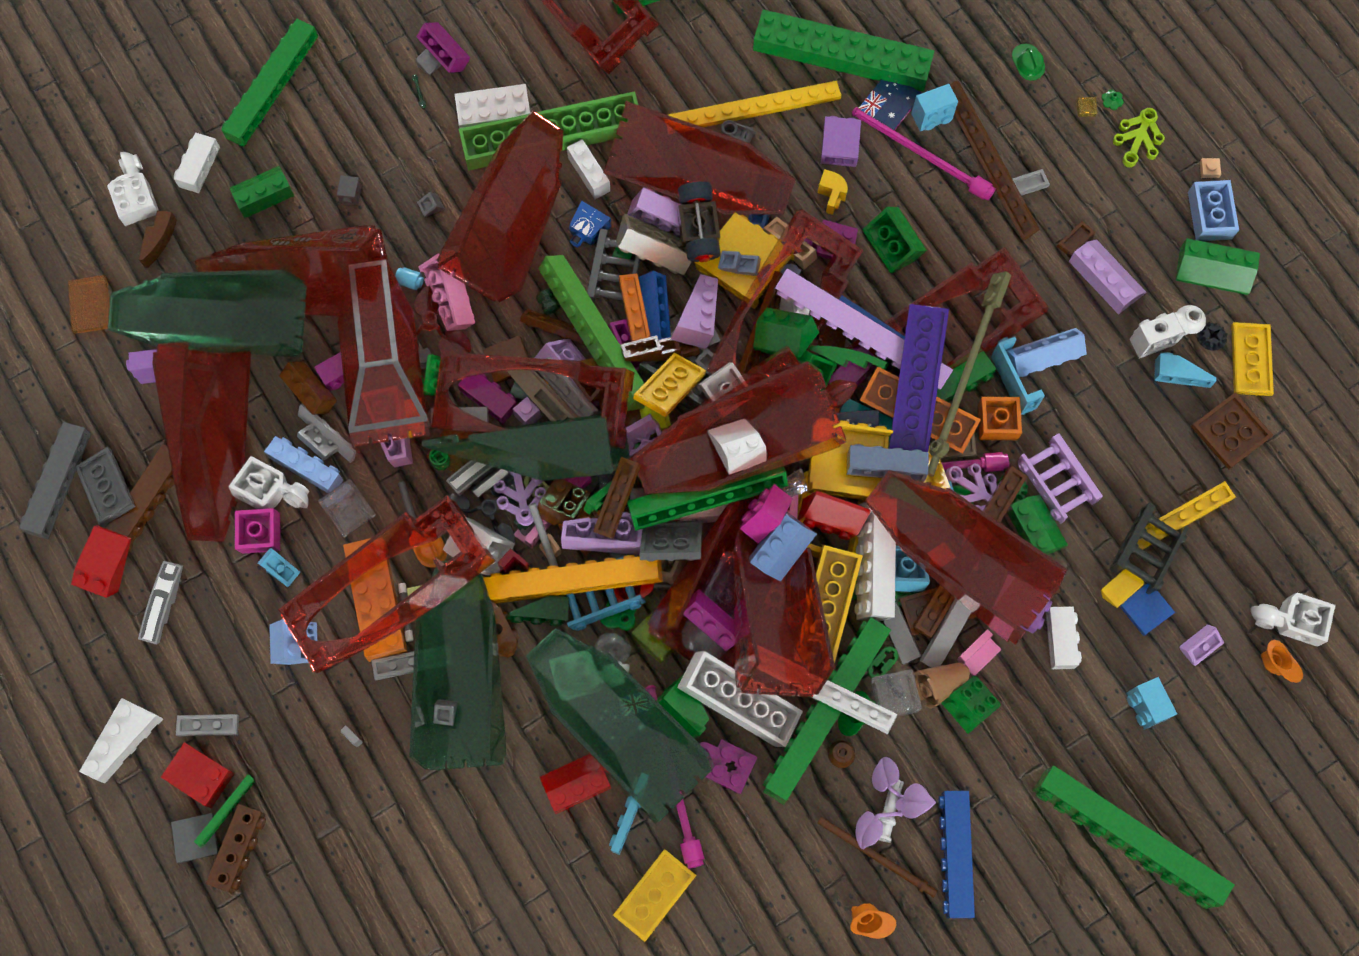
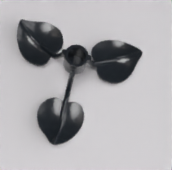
[435,473,522,550]

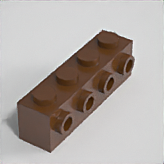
[206,804,266,893]

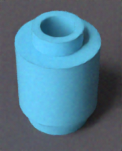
[395,267,424,290]

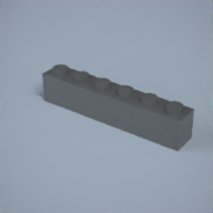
[19,422,91,539]

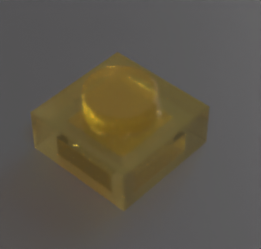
[1077,97,1098,117]

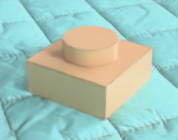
[1200,158,1221,178]

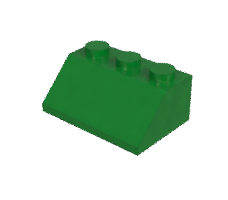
[230,166,294,219]
[862,207,927,273]
[753,307,819,359]
[1006,495,1068,560]

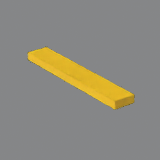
[1137,481,1236,550]

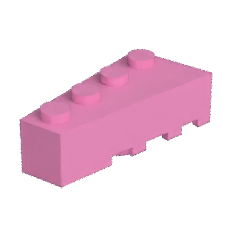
[418,253,475,331]

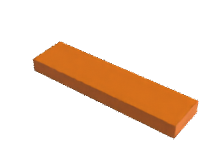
[618,273,650,342]

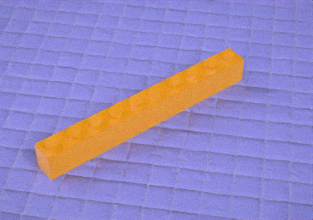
[465,555,663,607]

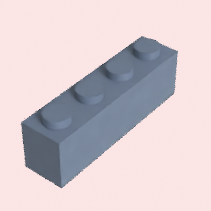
[847,444,928,482]

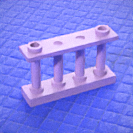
[1018,433,1103,524]

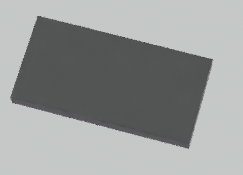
[75,447,136,527]

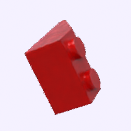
[71,525,131,598]
[161,742,235,809]

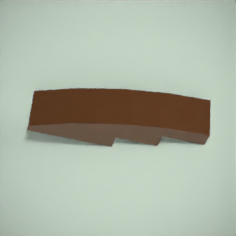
[620,335,700,362]

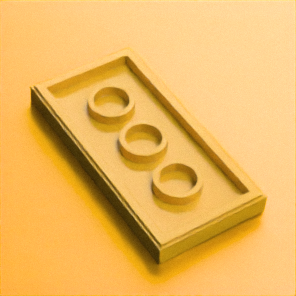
[1231,322,1274,396]
[633,353,707,417]
[613,849,697,942]

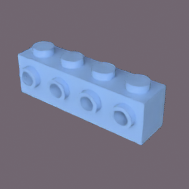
[1007,328,1087,377]
[264,436,343,496]

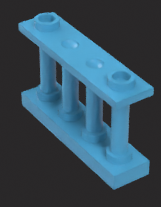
[566,555,646,631]

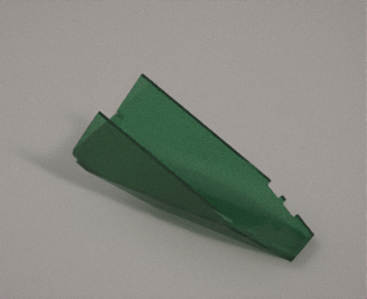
[108,270,307,357]
[422,411,630,481]
[409,558,506,770]
[526,628,714,824]

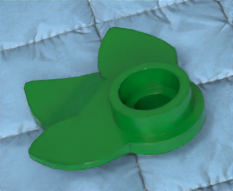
[600,600,637,631]

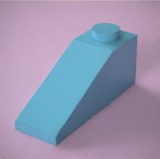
[1154,352,1216,388]

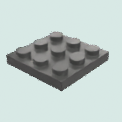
[640,520,703,561]

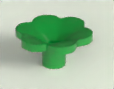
[1102,89,1124,110]

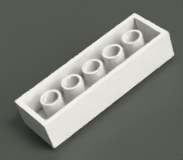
[855,497,896,622]
[677,651,803,747]

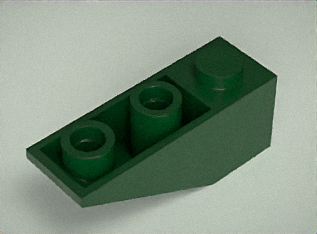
[505,596,569,627]

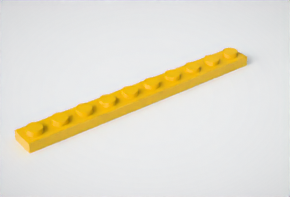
[664,81,841,134]

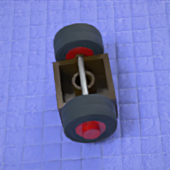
[677,181,721,262]

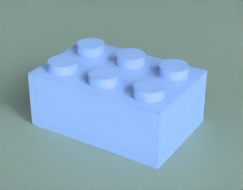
[1188,180,1239,241]

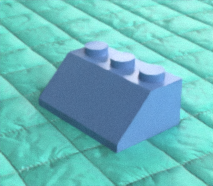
[749,512,817,581]

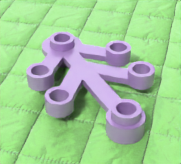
[493,460,546,526]
[945,463,997,518]

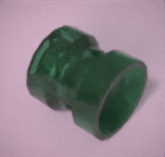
[536,289,561,315]

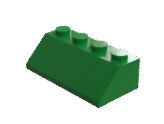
[1176,238,1260,295]

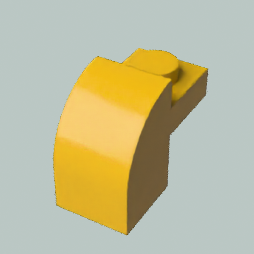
[818,169,848,215]

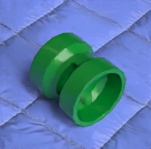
[429,447,451,471]

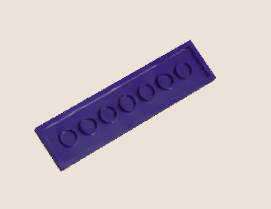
[889,304,949,452]

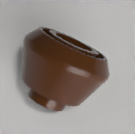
[828,740,855,768]

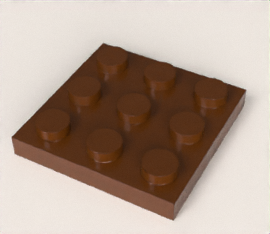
[1191,393,1274,470]

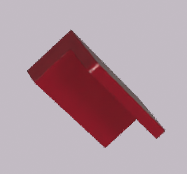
[498,548,530,575]

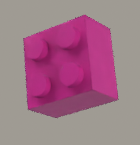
[740,484,793,543]
[235,508,280,554]

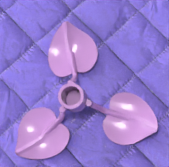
[856,757,936,850]

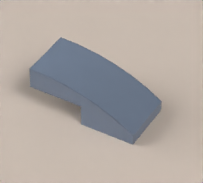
[718,251,761,276]

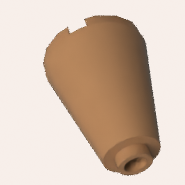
[913,662,970,709]

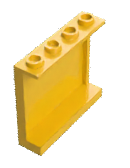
[695,213,795,309]
[807,418,893,500]

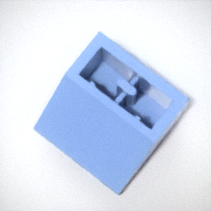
[270,619,318,665]

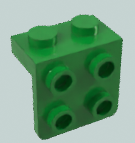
[423,354,451,397]
[941,676,1001,734]

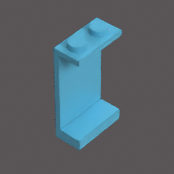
[991,337,1045,415]

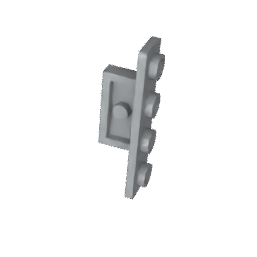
[297,403,356,463]

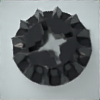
[1197,322,1228,351]

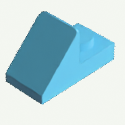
[258,548,300,587]

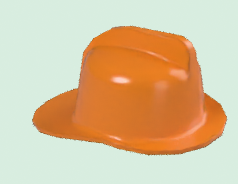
[409,523,447,568]
[1261,640,1303,683]
[850,903,896,939]

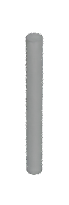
[528,503,558,566]

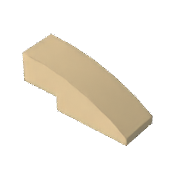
[764,217,817,270]

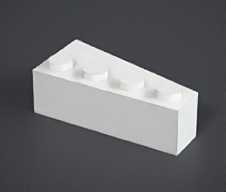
[79,698,163,783]

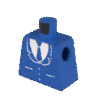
[569,201,611,248]

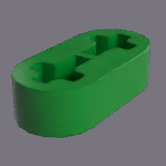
[867,647,899,680]

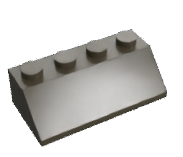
[616,213,692,275]

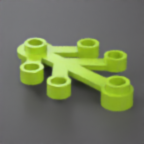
[1113,108,1165,167]

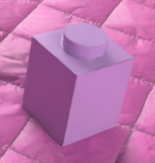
[513,397,541,429]

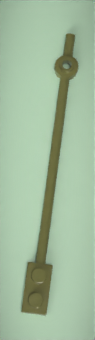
[928,271,1011,477]

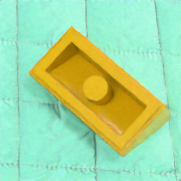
[1101,569,1145,608]

